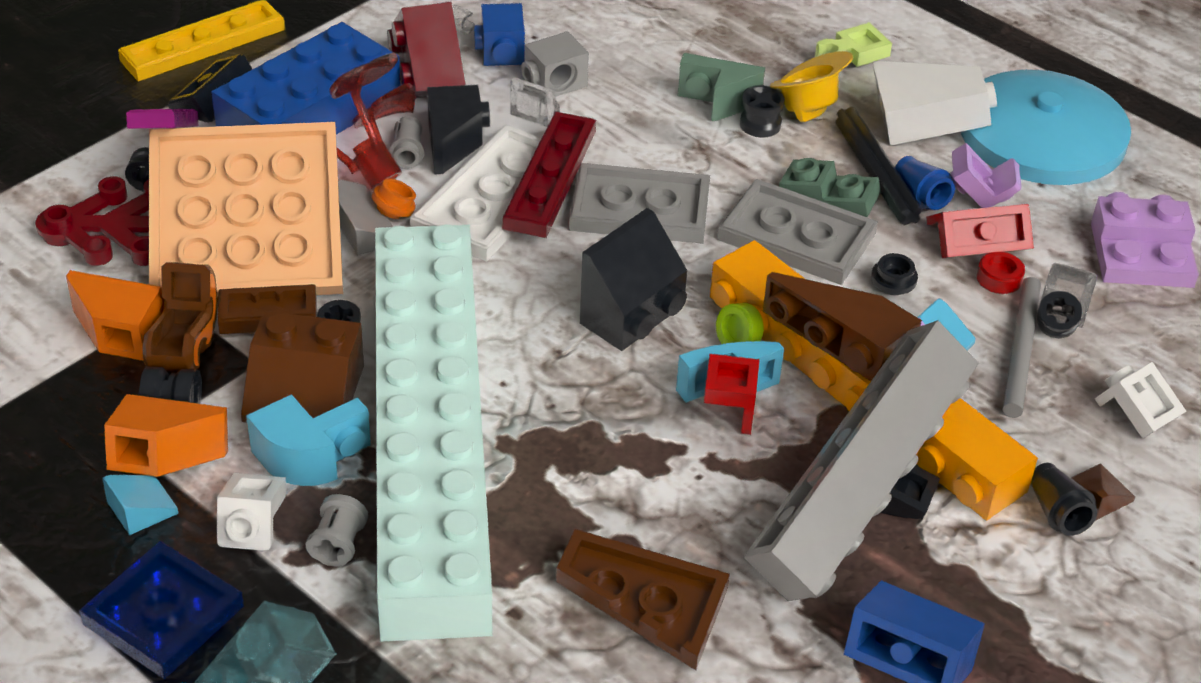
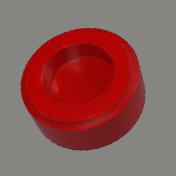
[977,251,1025,294]

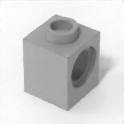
[521,31,589,100]

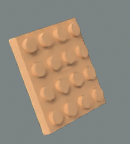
[149,122,343,300]

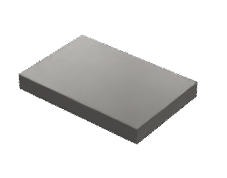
[569,163,710,244]
[717,179,878,285]

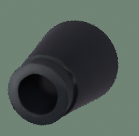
[1030,463,1098,536]

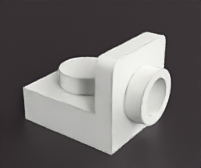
[1095,362,1187,439]
[217,473,286,551]

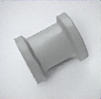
[306,494,368,567]

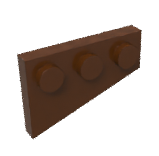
[556,529,730,670]

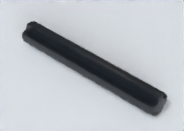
[835,107,922,226]

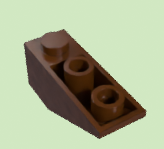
[763,272,922,381]

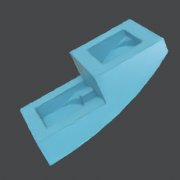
[676,341,784,403]

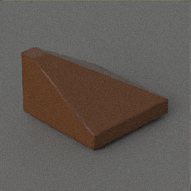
[1071,463,1135,521]

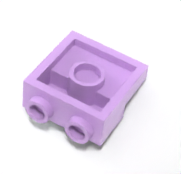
[1091,192,1199,288]

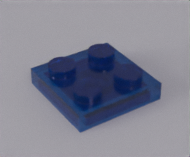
[79,541,244,680]

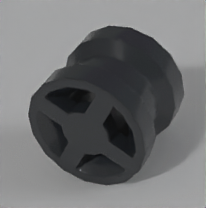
[740,85,785,138]

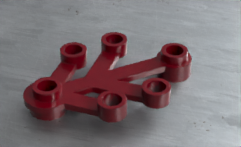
[35,176,149,266]

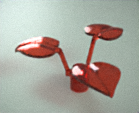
[329,52,416,191]

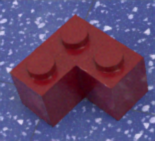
[387,1,466,99]

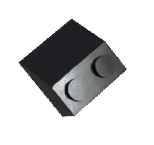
[580,208,687,351]

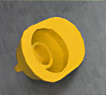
[770,51,853,122]

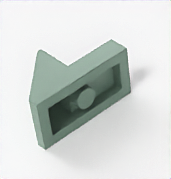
[678,53,766,121]

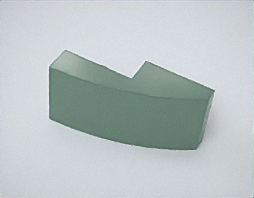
[779,158,881,217]

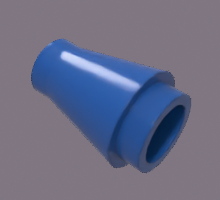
[895,156,955,210]

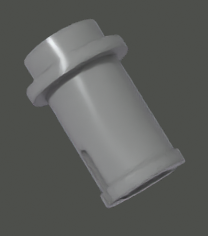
[389,116,425,168]

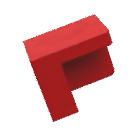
[704,354,760,435]

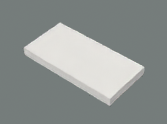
[410,125,542,262]

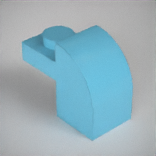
[246,394,371,486]

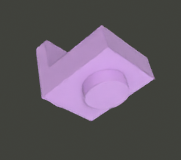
[951,143,1021,208]

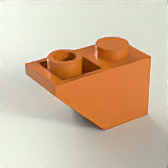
[66,270,164,361]
[104,394,228,477]

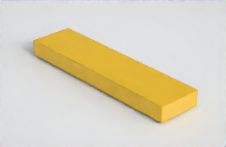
[118,0,285,82]

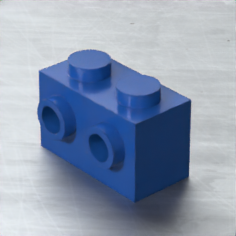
[843,580,985,683]

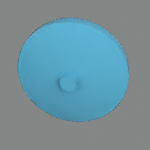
[961,70,1131,185]

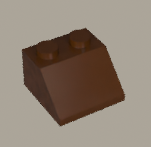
[241,310,364,423]

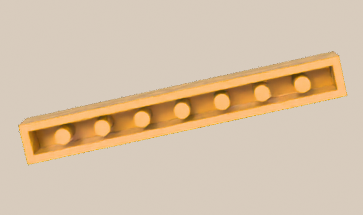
[710,240,1038,521]

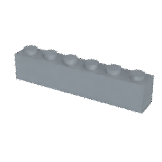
[744,320,979,601]

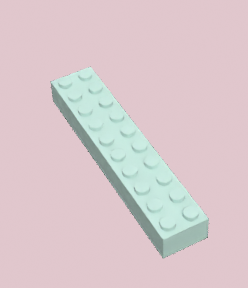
[375,224,492,642]

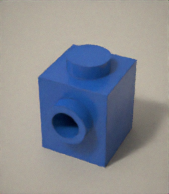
[474,3,525,66]

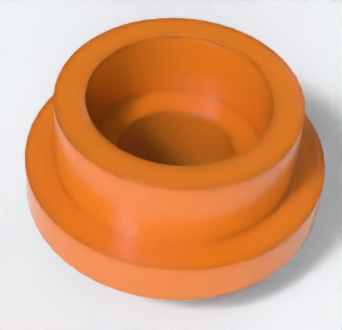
[372,179,416,219]

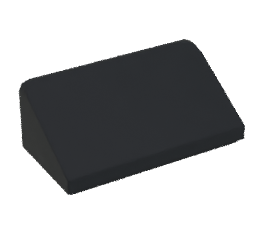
[167,54,252,123]

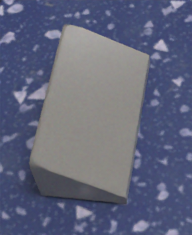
[338,179,393,255]

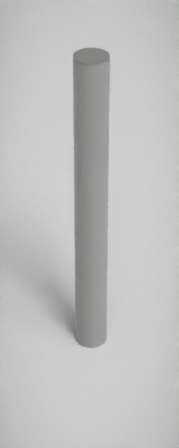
[1003,277,1041,418]

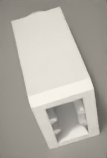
[873,61,997,146]

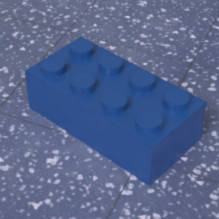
[211,22,401,135]

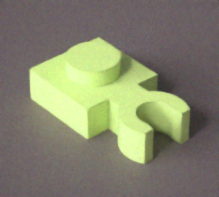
[815,22,892,67]

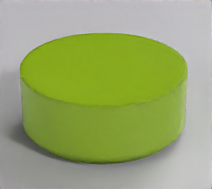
[716,303,764,344]

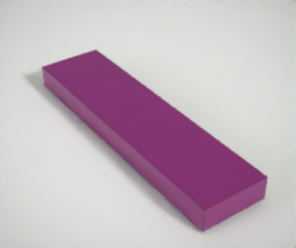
[126,109,199,129]

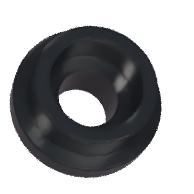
[871,253,918,295]

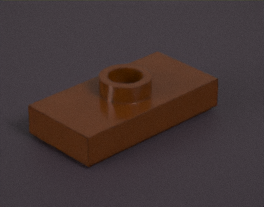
[218,284,317,334]

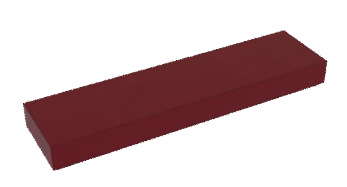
[503,111,596,238]

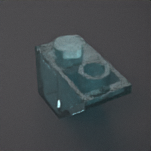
[195,601,336,683]

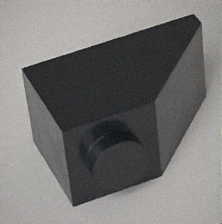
[427,85,490,175]

